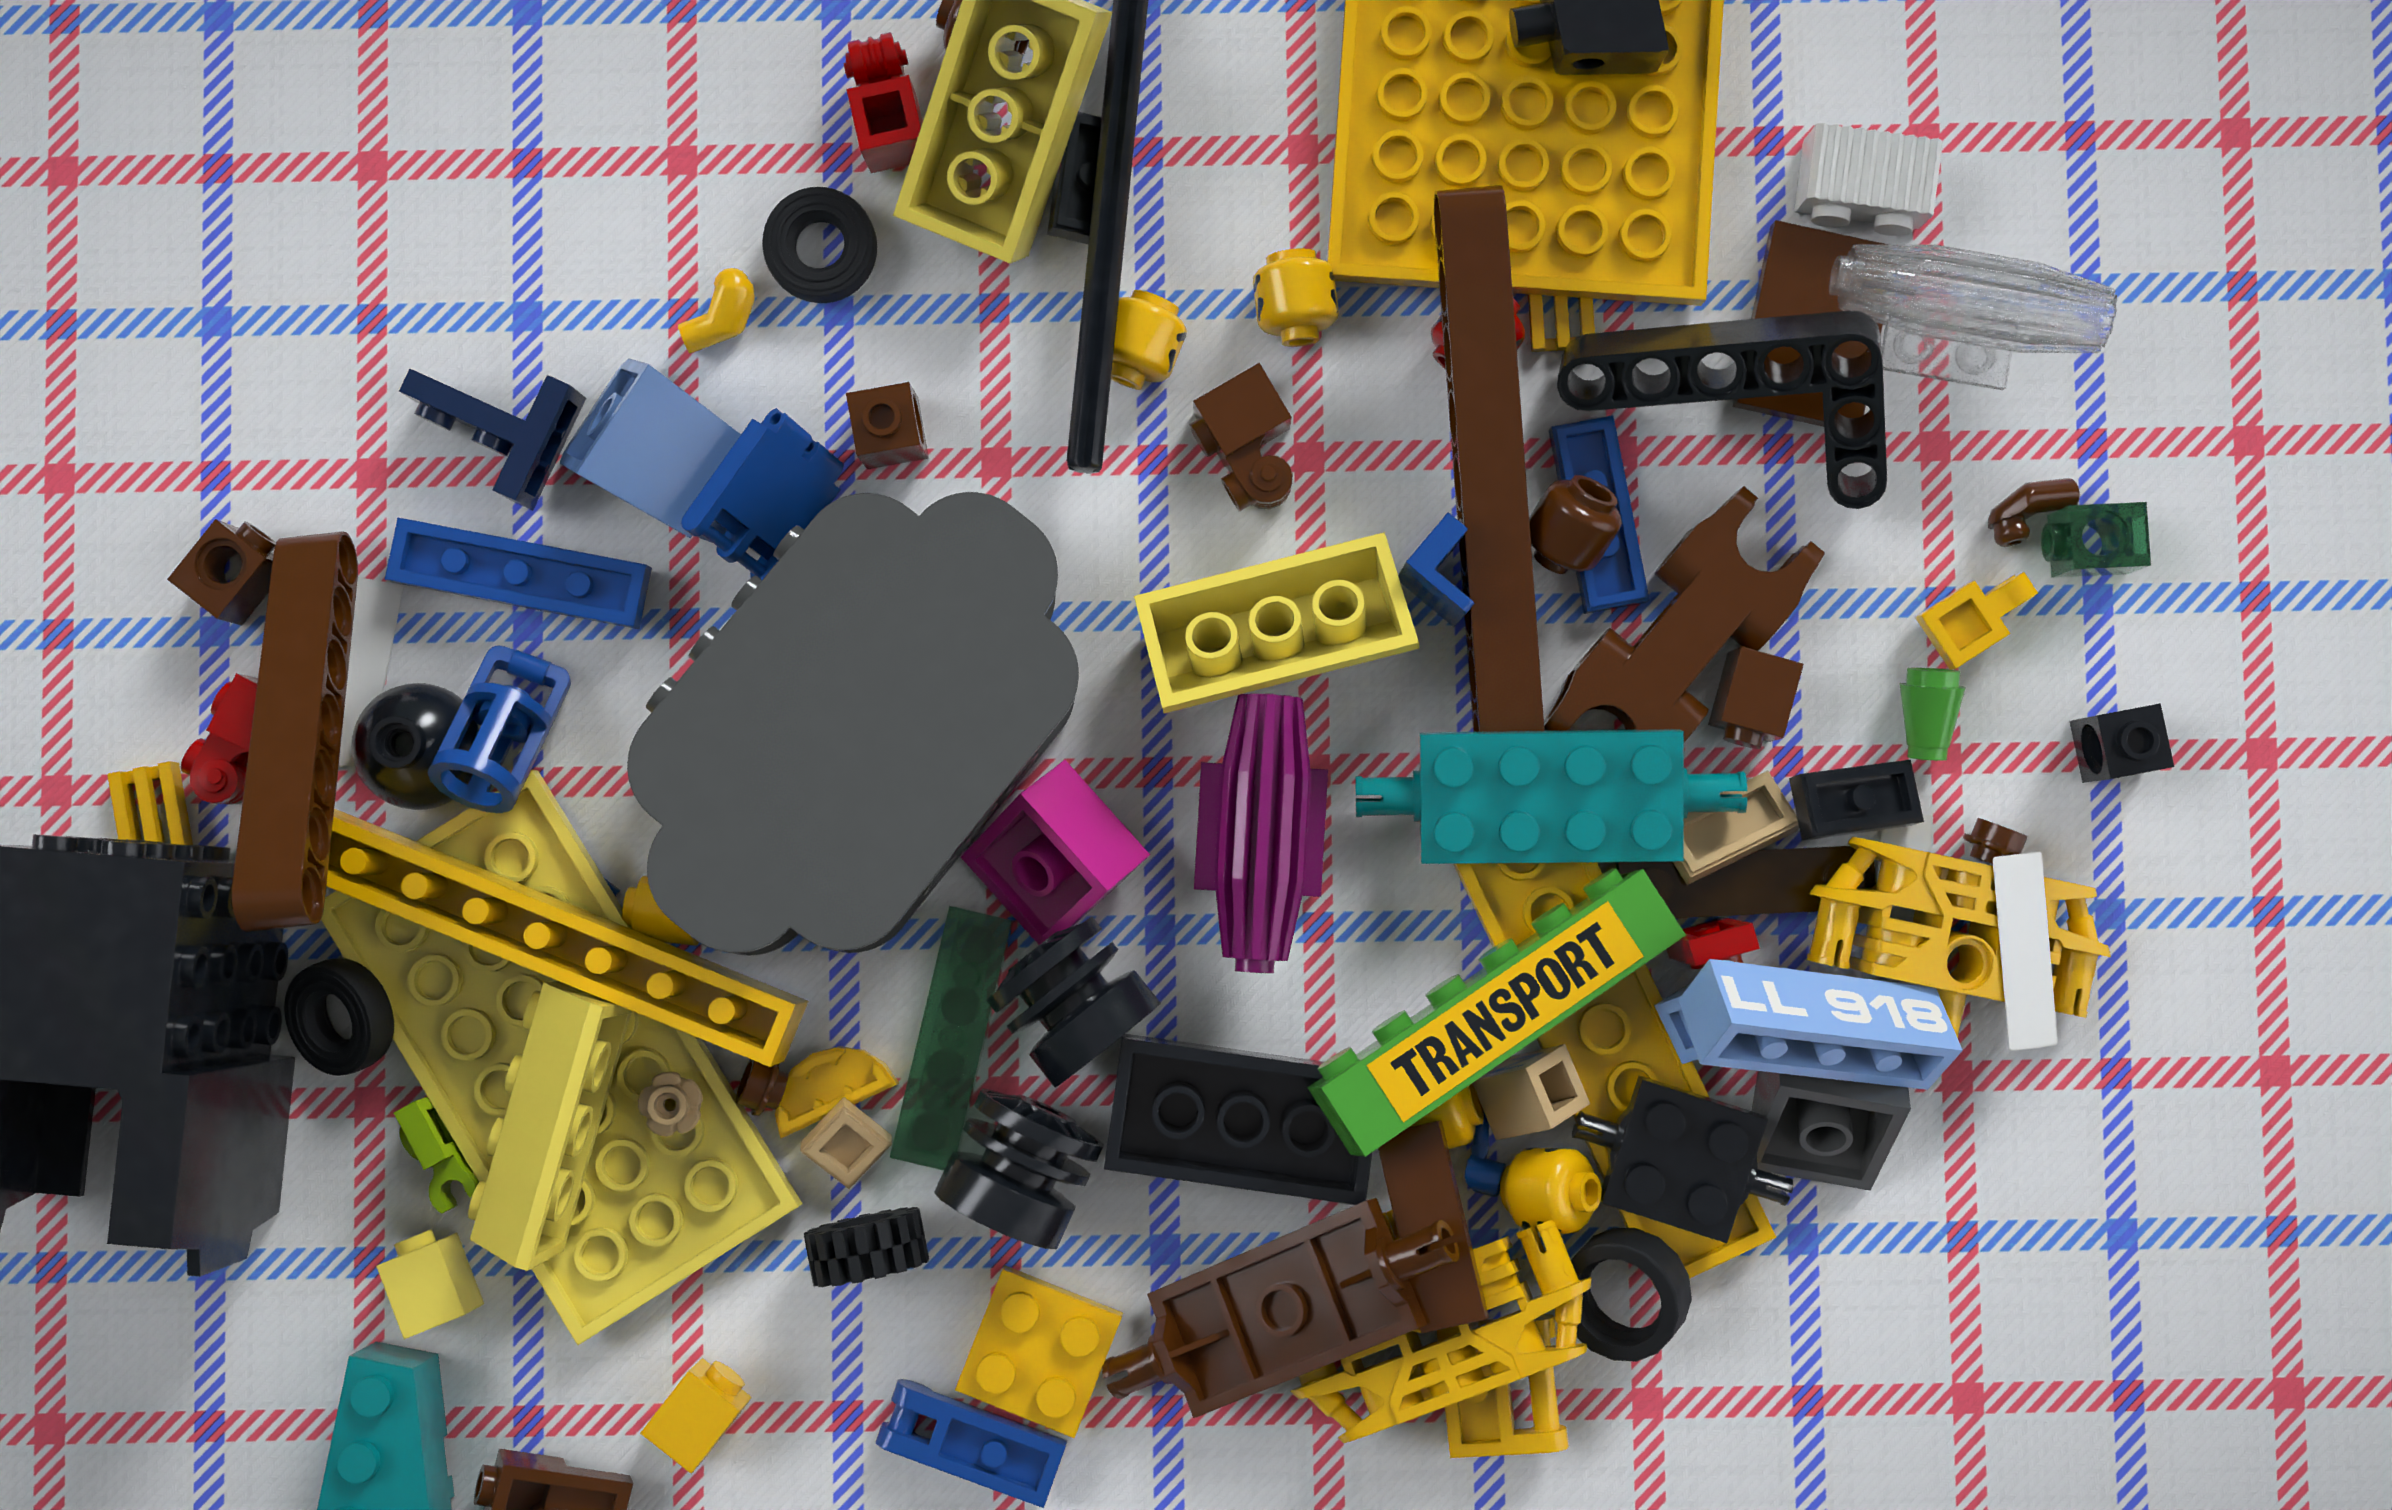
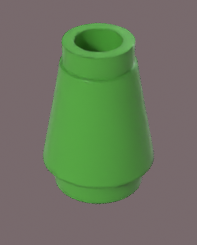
[1899,668,1966,761]

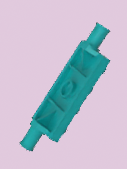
[1355,729,1747,864]

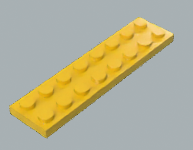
[1453,862,1776,1290]

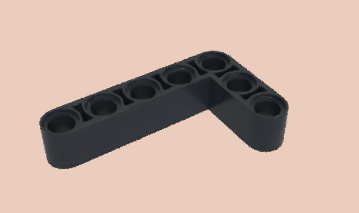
[1557,310,1887,509]

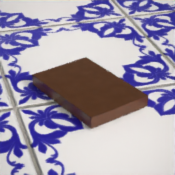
[1732,220,1899,427]

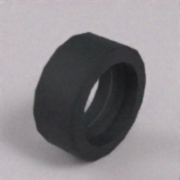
[1571,1228,1692,1362]

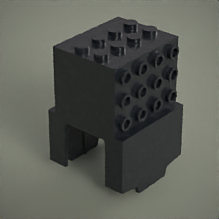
[0,834,295,1277]

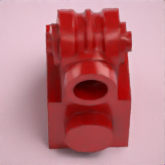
[843,32,923,174]
[181,673,258,805]

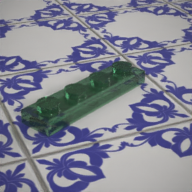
[890,906,1014,1170]

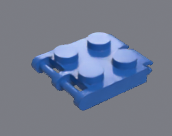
[681,408,844,580]

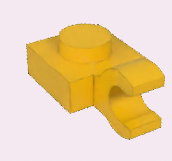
[1915,572,2038,670]

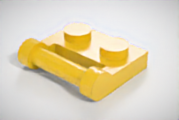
[1437,1314,1569,1458]

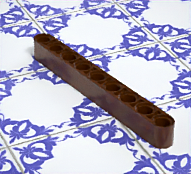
[1434,185,1545,732]

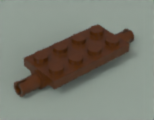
[1102,1198,1460,1418]

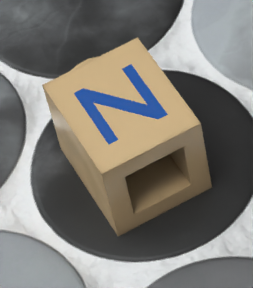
[1472,1044,1590,1140]

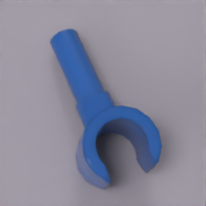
[1464,1111,1506,1197]

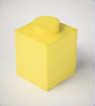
[376,1229,484,1339]

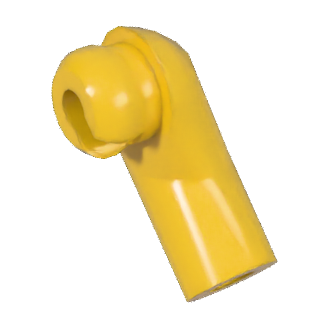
[678,268,755,354]

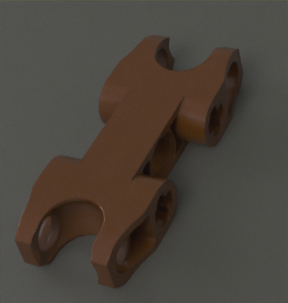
[1544,486,1825,743]

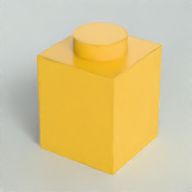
[640,1358,752,1474]

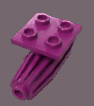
[1194,694,1328,973]

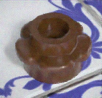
[1963,818,2028,865]
[736,1059,789,1116]

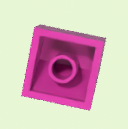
[961,760,1150,945]

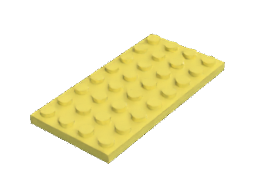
[321,770,803,1345]

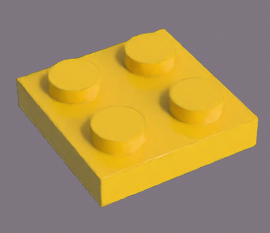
[955,1265,1123,1438]

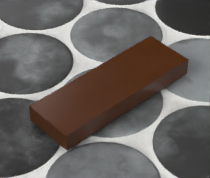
[1378,1121,1489,1334]

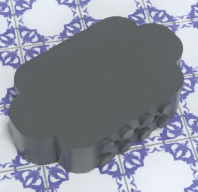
[627,492,1079,956]

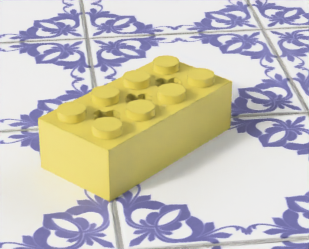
[893,0,1113,264]

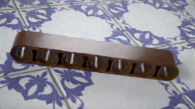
[232,531,358,932]

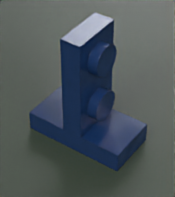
[399,369,586,511]

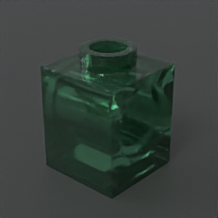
[2041,502,2151,578]

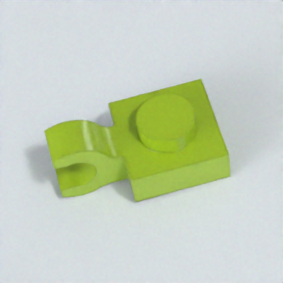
[394,1097,479,1214]

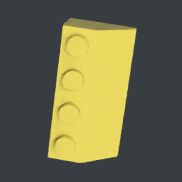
[1134,532,1419,714]
[468,981,632,1271]

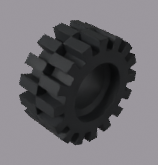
[804,1207,929,1287]

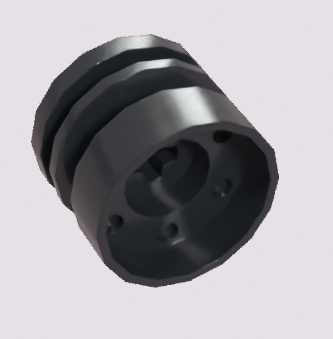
[986,917,1161,1088]
[934,1088,1104,1249]

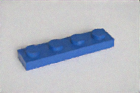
[385,517,652,629]

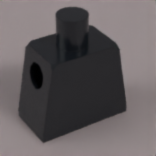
[1509,0,1669,75]

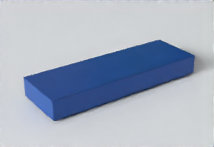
[1548,415,1650,614]

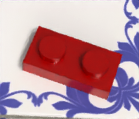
[1666,917,1760,969]

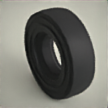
[762,187,877,303]
[284,958,394,1076]

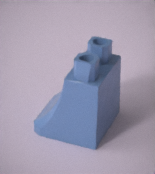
[560,359,741,543]

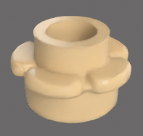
[638,1072,703,1137]

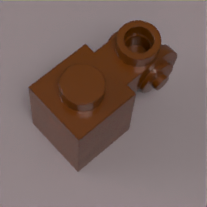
[1189,363,1293,511]

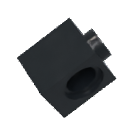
[2069,703,2174,783]

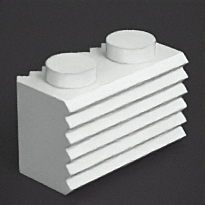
[1794,122,1943,236]

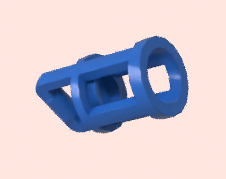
[427,645,571,813]

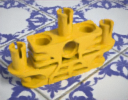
[1806,837,2111,1038]
[1290,1209,1592,1443]

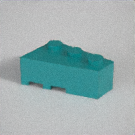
[317,1342,455,1510]

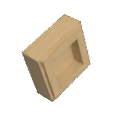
[800,1097,892,1189]

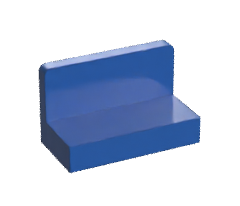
[1398,512,1475,627]

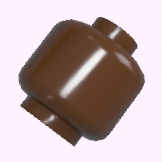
[1529,475,1622,574]

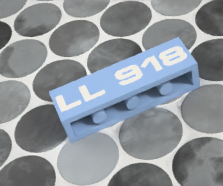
[1679,959,1963,1090]

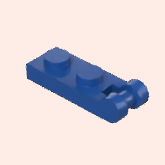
[875,1379,1067,1508]

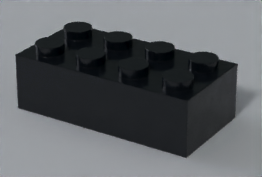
[1104,1034,1372,1205]

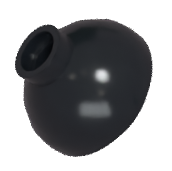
[351,683,480,810]

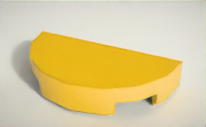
[775,1046,899,1139]

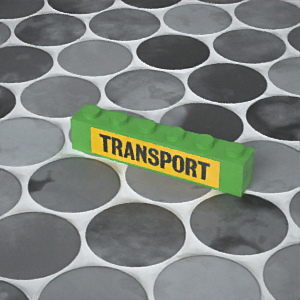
[1308,868,1686,1157]

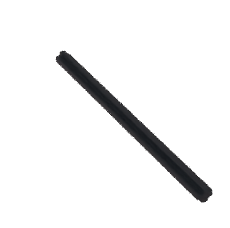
[1067,0,1148,474]

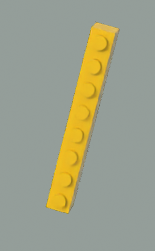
[326,808,809,1067]

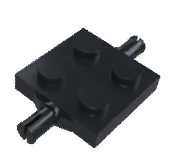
[1572,1075,1793,1243]

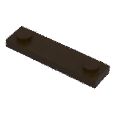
[1615,846,1876,918]

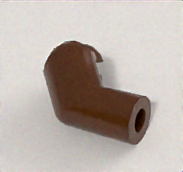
[1988,478,2080,547]

